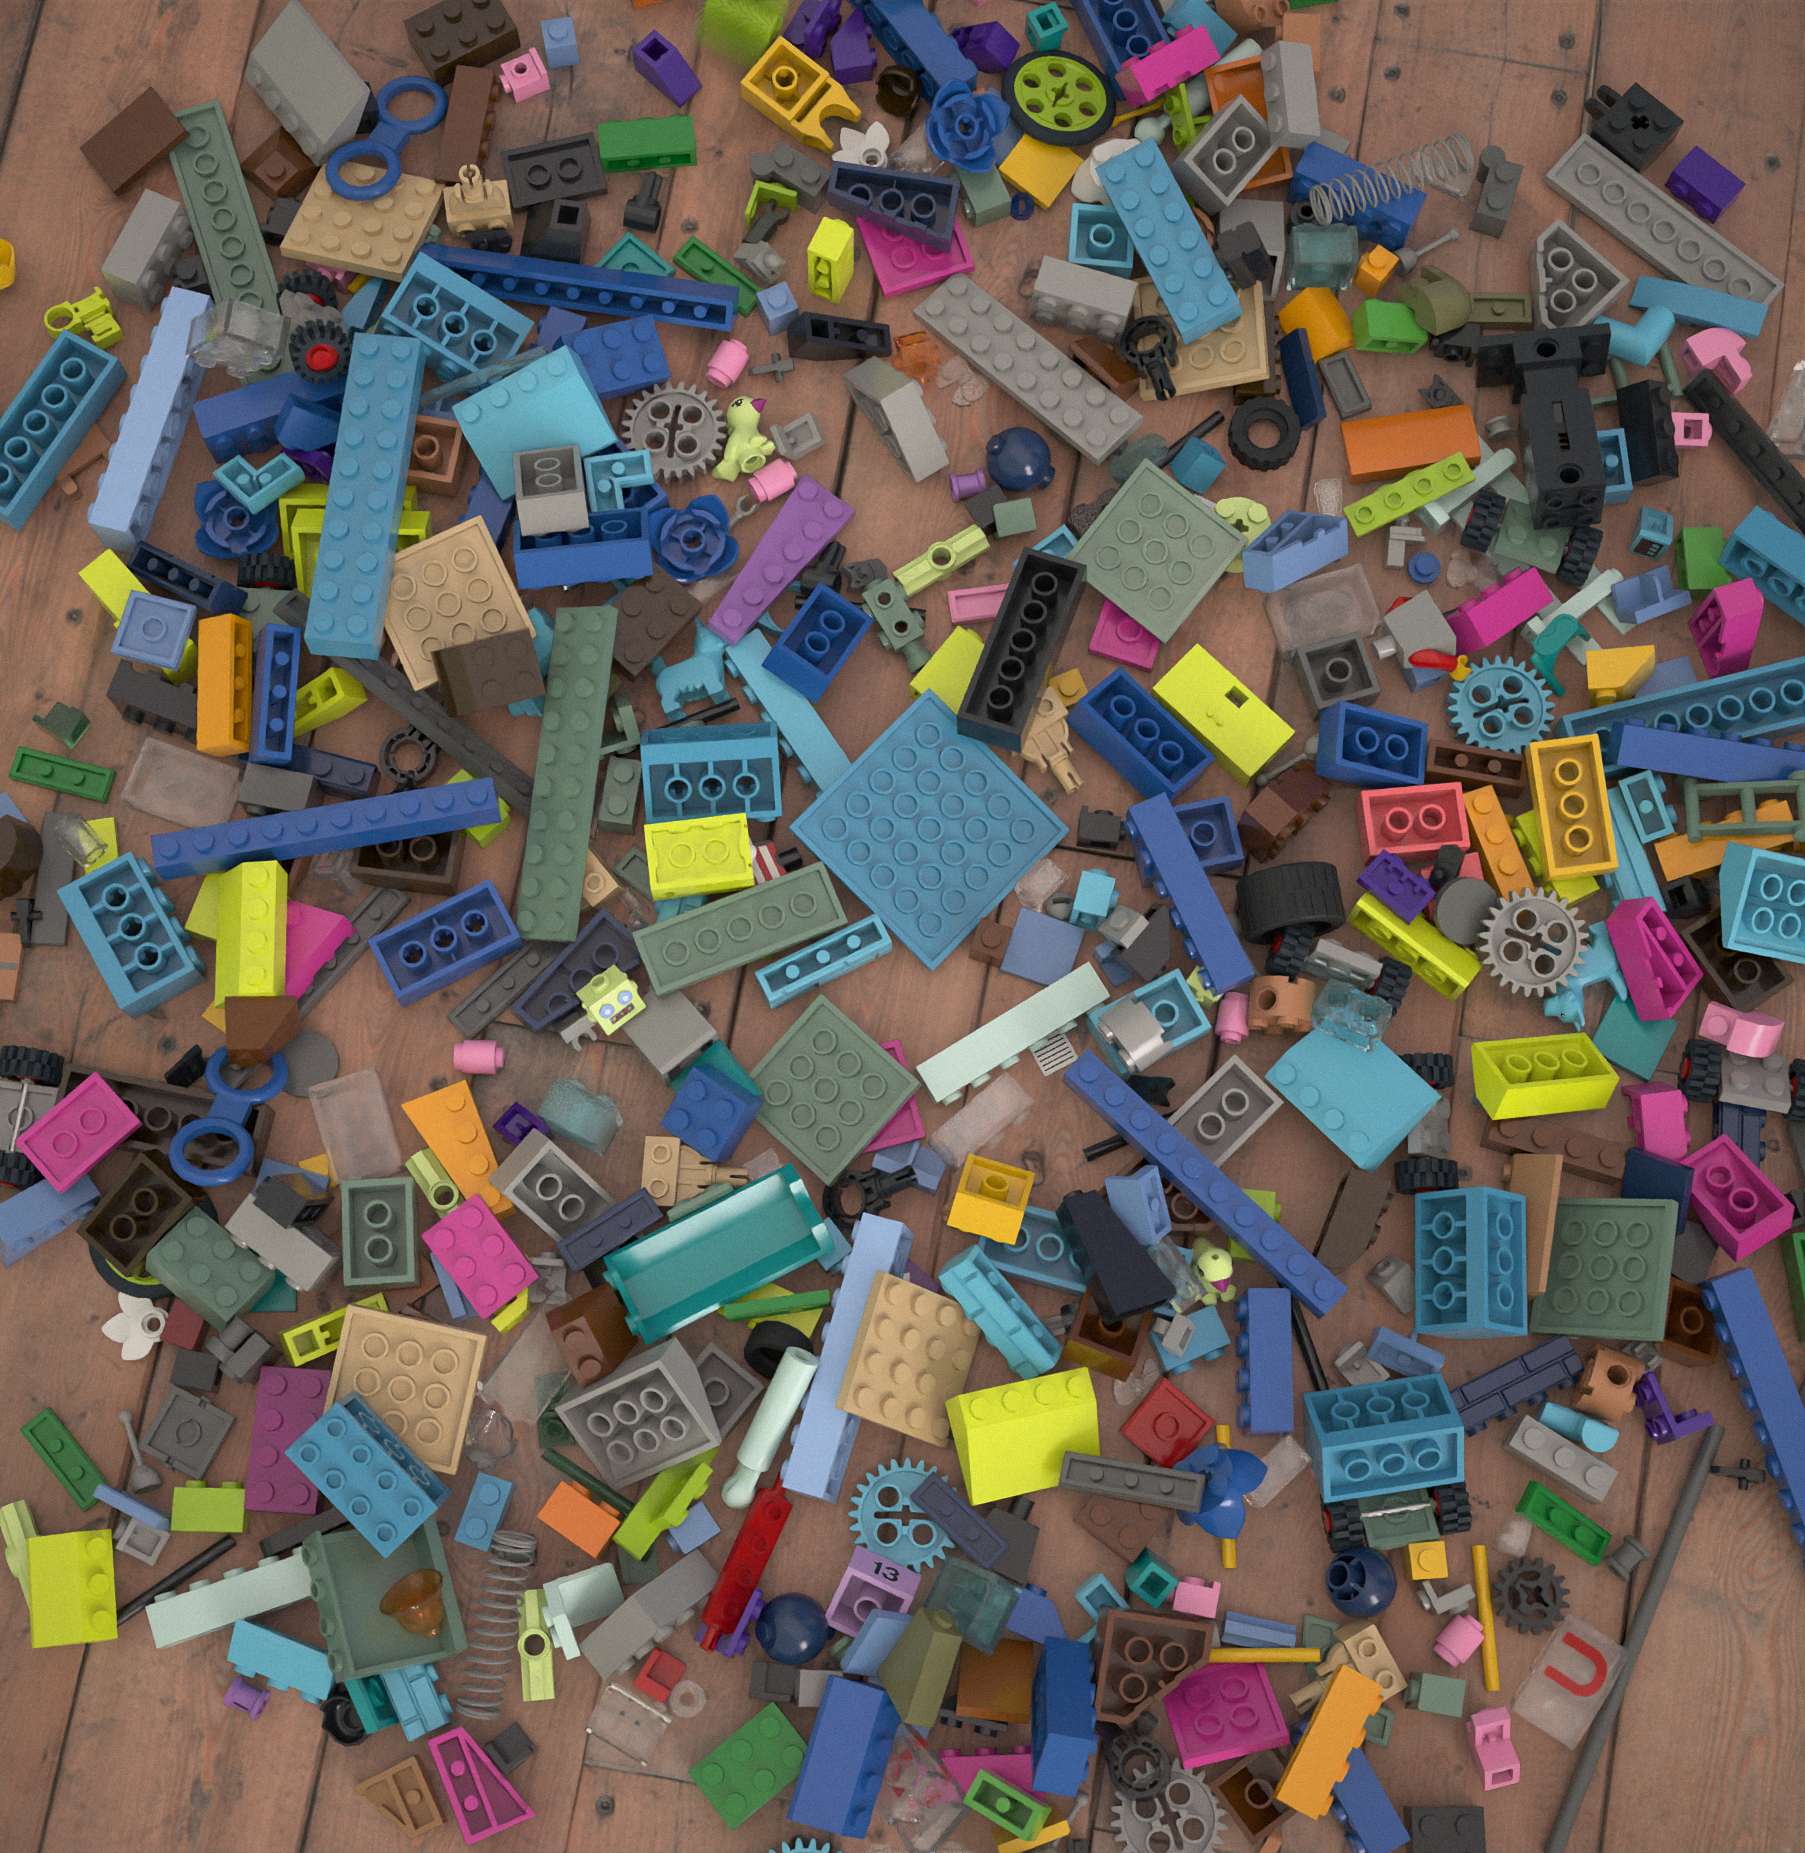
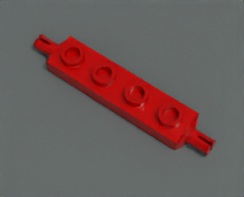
[699,1471,793,1653]

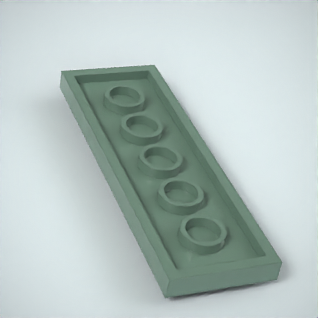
[632,861,848,998]

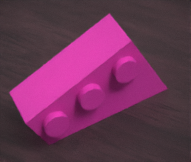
[1444,566,1554,658]
[1687,577,1764,679]
[285,899,356,1000]
[1621,1081,1691,1162]
[427,1726,536,1846]
[932,1745,1046,1803]

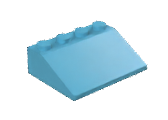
[452,345,618,502]
[1719,841,1805,964]
[1264,1007,1442,1173]

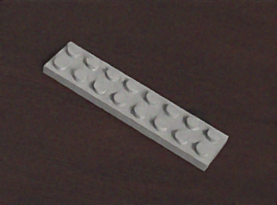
[1543,132,1786,306]
[913,272,1143,466]

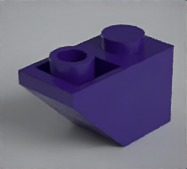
[830,8,877,85]
[950,21,1020,74]
[632,29,702,108]

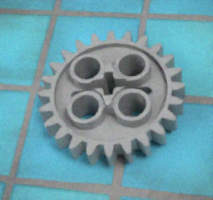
[621,381,727,484]
[1476,887,1589,997]
[1110,1758,1228,1853]

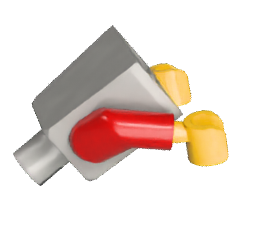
[1371,590,1472,681]

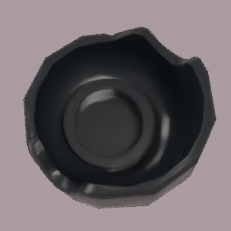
[320,1691,372,1747]

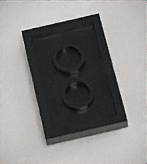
[500,132,608,214]

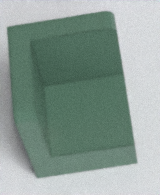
[992,497,1037,539]

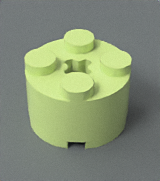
[1212,497,1271,573]

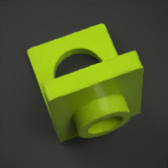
[745,180,798,229]

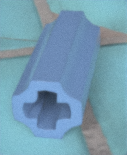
[1220,1611,1297,1648]

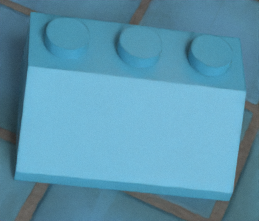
[227,1618,339,1705]

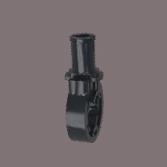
[1120,315,1177,401]
[379,700,445,785]
[822,1165,918,1229]
[1094,1720,1171,1802]

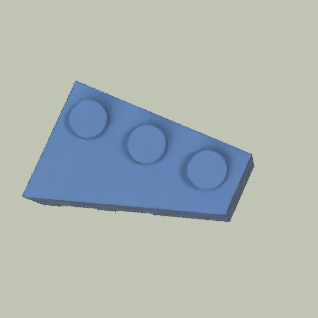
[1242,510,1349,593]
[0,1173,101,1268]

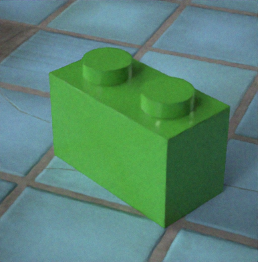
[1352,298,1428,354]
[1674,527,1731,600]
[963,1769,1053,1841]

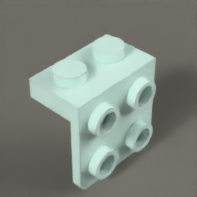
[541,1563,625,1660]

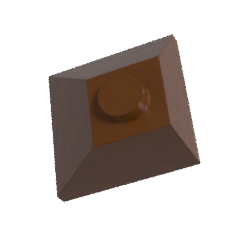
[240,126,321,203]
[225,996,301,1067]

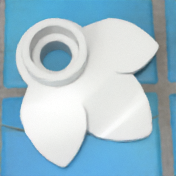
[832,121,890,169]
[101,1292,169,1360]

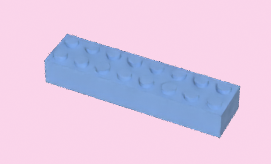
[87,286,223,554]
[780,1212,915,1505]

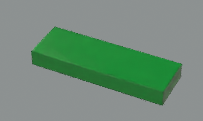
[672,235,764,318]
[8,746,117,804]
[724,1289,831,1323]
[20,1407,111,1512]
[1515,1480,1612,1566]

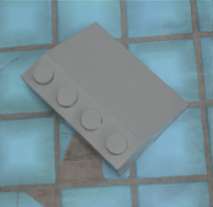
[244,0,371,167]
[554,1337,722,1492]

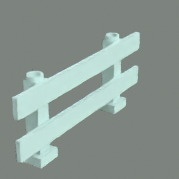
[1414,434,1636,668]

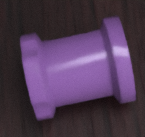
[949,468,986,503]
[223,1676,271,1721]

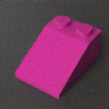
[1679,1134,1795,1263]

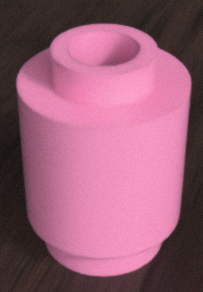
[705,339,750,389]
[747,458,797,503]
[1215,992,1250,1044]
[454,1040,505,1075]
[1433,1613,1485,1668]

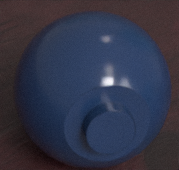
[986,427,1055,493]
[1325,1546,1397,1619]
[755,1592,836,1666]

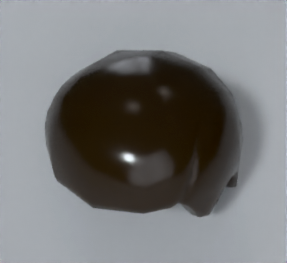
[875,64,922,117]

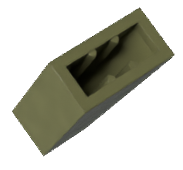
[876,1607,963,1728]

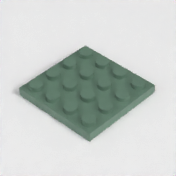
[1065,457,1249,645]
[748,993,922,1187]
[1529,1197,1679,1342]

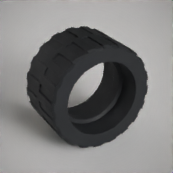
[1236,861,1346,945]

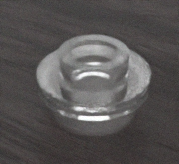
[670,1680,706,1717]

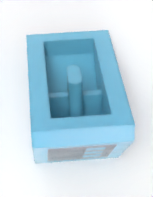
[1627,505,1673,562]

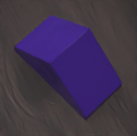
[493,1102,555,1148]

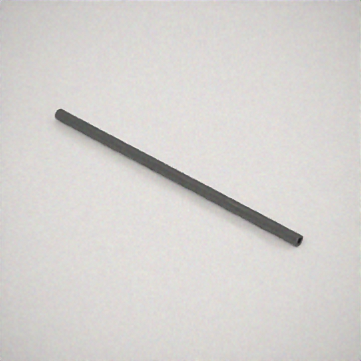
[1543,1424,1726,1853]

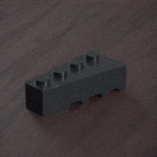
[106,659,252,756]

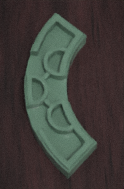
[1301,1614,1395,1748]

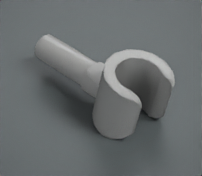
[728,495,760,532]

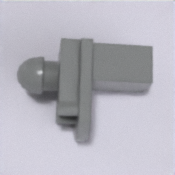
[732,240,786,285]
[1384,514,1428,570]

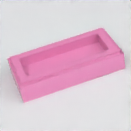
[947,583,1009,626]

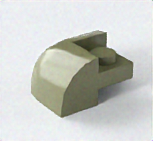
[1395,265,1472,336]

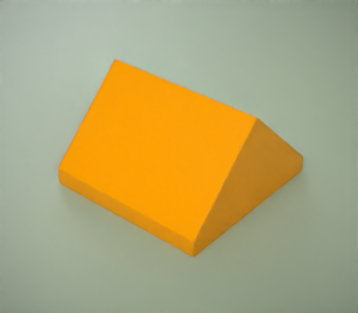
[1275,287,1355,366]

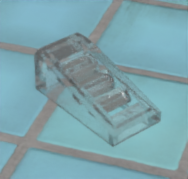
[1490,1506,1533,1559]

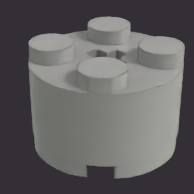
[1097,992,1174,1073]

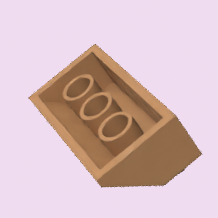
[1500,1154,1563,1301]

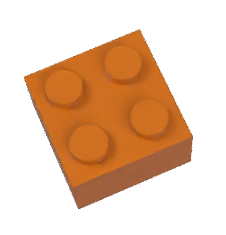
[536,1480,623,1561]

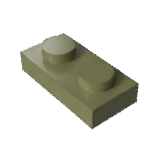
[1468,292,1532,328]

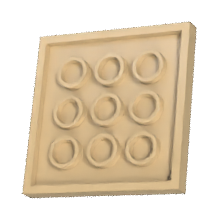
[280,161,446,282]
[1132,268,1270,402]
[384,515,538,692]
[835,1271,981,1449]
[323,1303,488,1475]

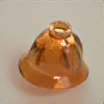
[379,1569,444,1638]

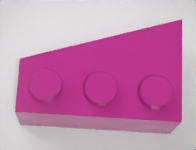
[1114,24,1221,110]
[1605,896,1704,1021]

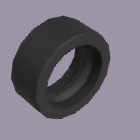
[743,1320,814,1380]

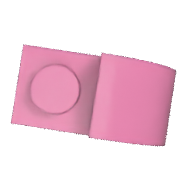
[1678,328,1753,394]
[1698,1001,1785,1058]
[1466,1706,1520,1791]

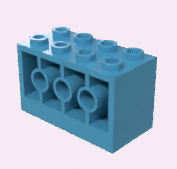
[374,251,535,398]
[640,721,782,824]
[56,851,207,1020]
[1414,1186,1527,1340]
[1302,1373,1464,1503]
[284,1390,453,1559]

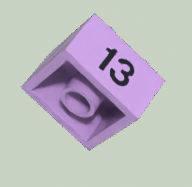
[825,1545,922,1638]

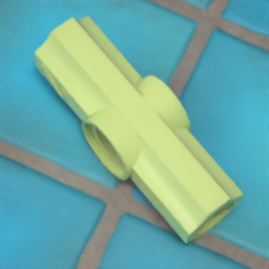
[892,524,990,598]
[405,1147,465,1220]
[0,1500,43,1610]
[517,1589,555,1702]

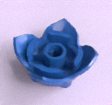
[925,78,1010,173]
[194,480,279,559]
[648,494,739,583]
[1173,1442,1268,1539]

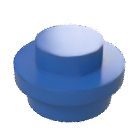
[1407,552,1441,584]

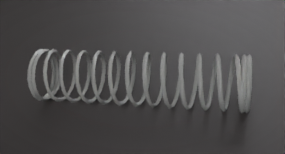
[1310,132,1474,226]
[455,1530,538,1720]

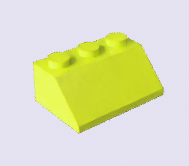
[26,1529,118,1649]

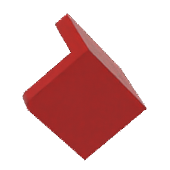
[632,1647,687,1704]

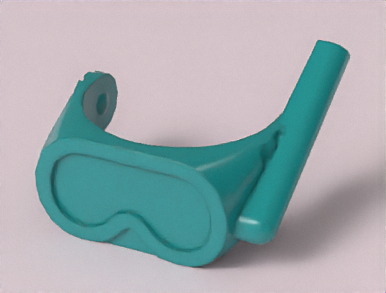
[1530,614,1591,697]

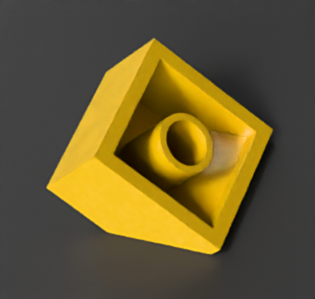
[1586,645,1655,709]
[947,1153,1035,1245]

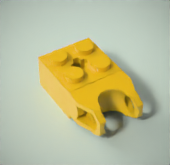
[740,35,861,155]

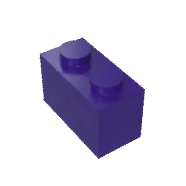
[1664,145,1746,224]

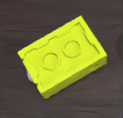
[644,813,757,901]

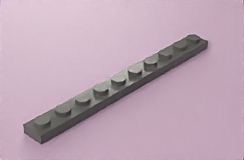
[272,587,534,818]

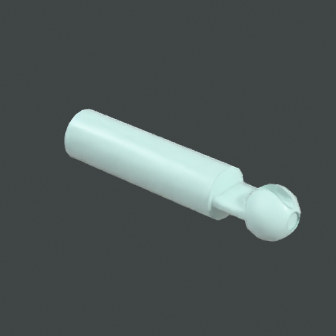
[1134,38,1263,146]
[721,1347,819,1509]

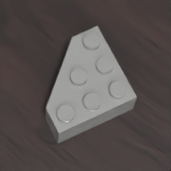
[1529,218,1630,331]
[842,356,949,483]
[578,1548,719,1680]

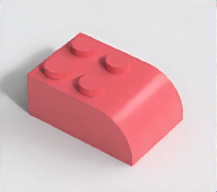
[1355,782,1470,866]

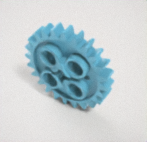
[1445,655,1555,754]
[848,1458,957,1574]

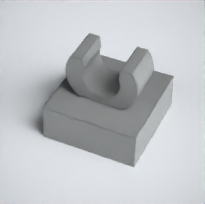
[553,1006,597,1051]
[1152,1313,1196,1359]
[1620,1340,1665,1374]

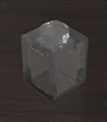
[1015,855,1069,913]

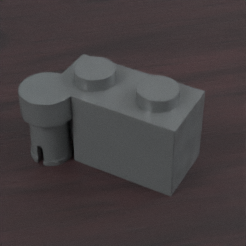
[750,140,831,215]
[1469,145,1524,239]
[204,1315,283,1385]

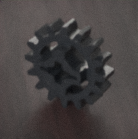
[1491,1556,1570,1635]

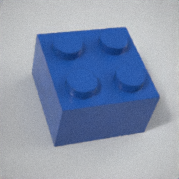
[660,1064,764,1163]

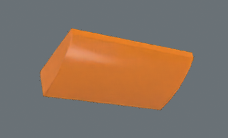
[1203,54,1293,193]
[1340,404,1482,485]

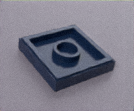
[1620,1146,1695,1236]

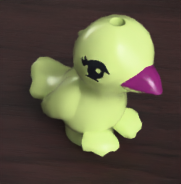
[711,396,776,482]
[1189,1237,1236,1306]

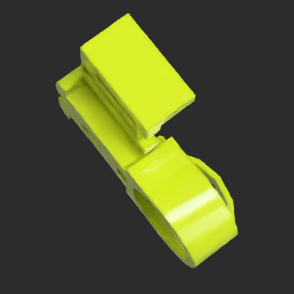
[44,287,124,350]

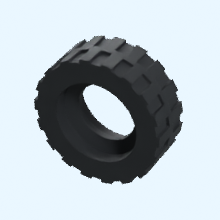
[1227,396,1302,472]

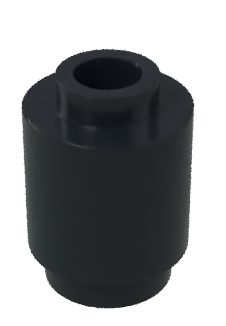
[1286,199,1320,243]

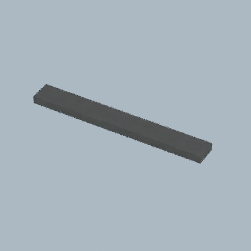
[200,887,412,1090]

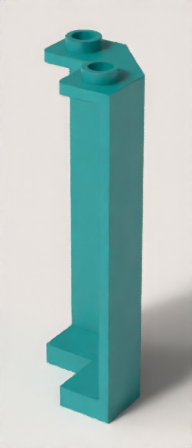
[603,1163,836,1345]

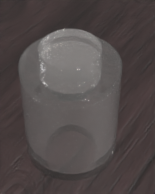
[54,815,108,868]

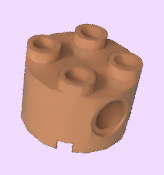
[1215,0,1290,37]
[1247,976,1318,1038]
[1572,1342,1645,1423]

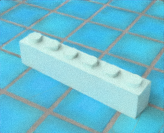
[913,962,1110,1106]
[145,1546,312,1649]

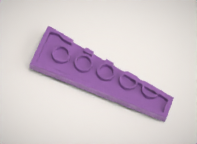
[708,474,855,647]

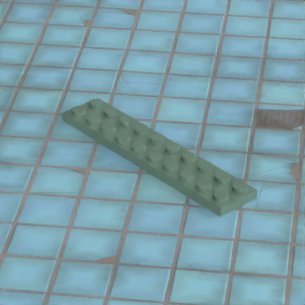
[169,99,295,387]
[515,606,618,942]

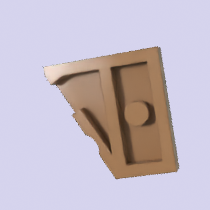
[353,1754,448,1839]

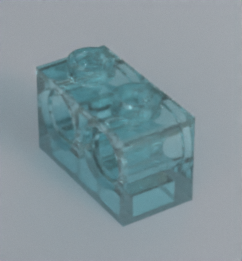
[1310,978,1393,1055]

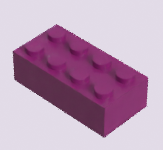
[244,1366,332,1516]

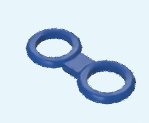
[325,75,449,201]
[168,1045,289,1187]

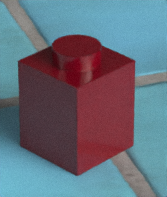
[159,1299,211,1352]

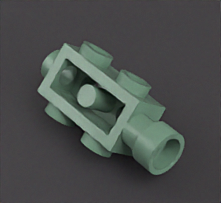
[860,578,932,674]

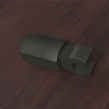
[742,199,790,244]

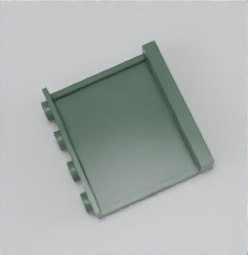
[301,1513,469,1683]

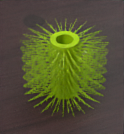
[692,0,794,70]

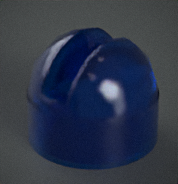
[1010,192,1034,221]

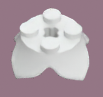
[1071,138,1141,206]

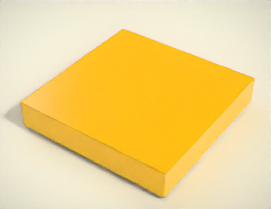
[998,133,1084,211]
[990,1803,1070,1853]

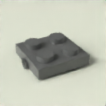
[138,1385,237,1481]

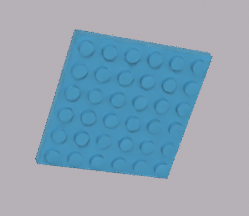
[788,688,1070,972]

